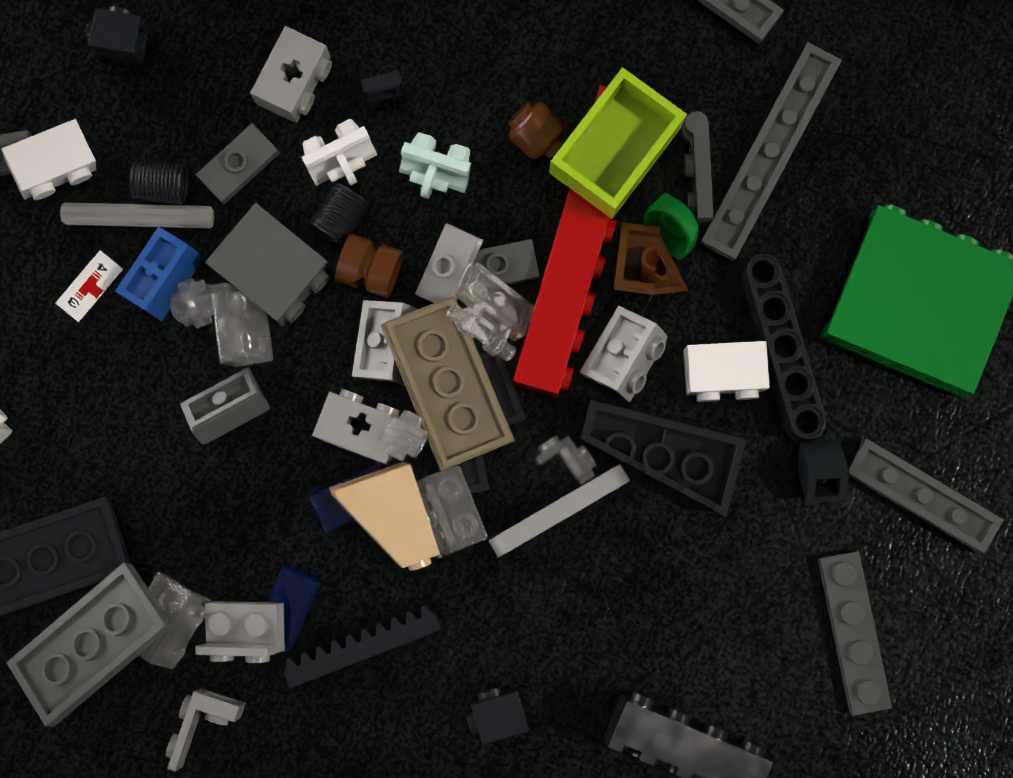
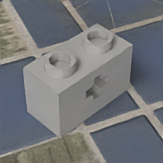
[250,26,332,124]
[312,389,405,466]

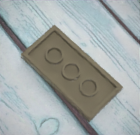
[381,296,515,471]

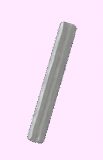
[60,202,214,228]

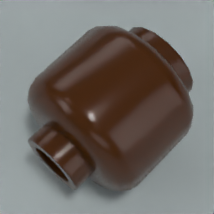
[508,102,565,159]

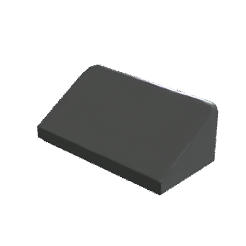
[180,367,270,445]

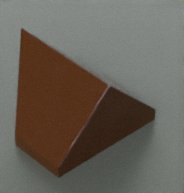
[613,222,689,295]

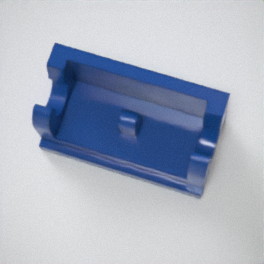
[115,226,204,321]

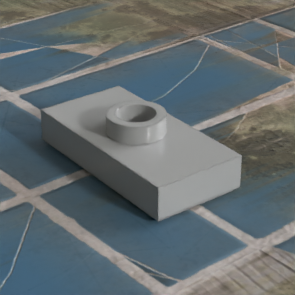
[415,223,483,303]

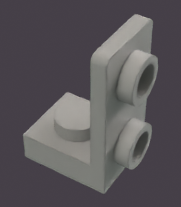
[166,688,246,772]

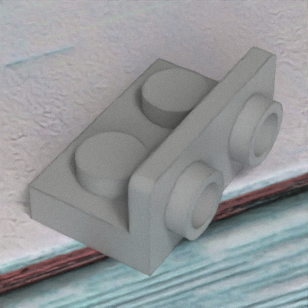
[352,300,418,385]
[580,305,667,402]
[195,601,285,663]

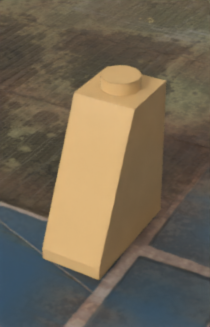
[329,462,440,571]

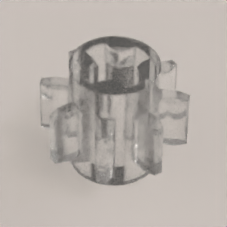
[170,278,219,329]
[379,410,428,461]

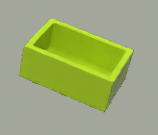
[549,67,687,219]

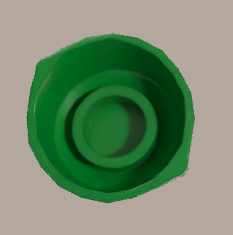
[643,193,699,260]

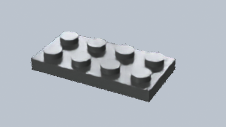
[6,562,173,727]

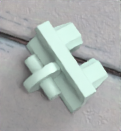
[399,132,471,199]

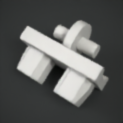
[301,119,377,186]

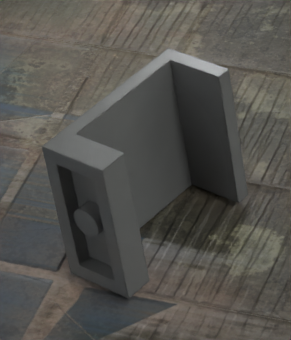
[205,203,331,327]

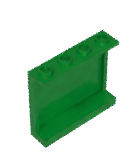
[819,204,1013,398]

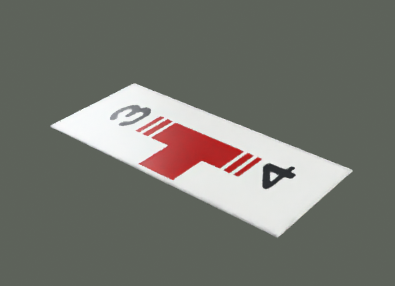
[56,251,123,322]

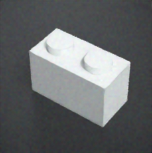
[1,119,96,200]
[683,341,769,402]

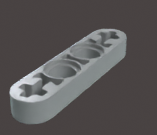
[489,464,630,558]

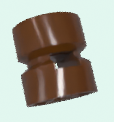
[335,233,403,298]

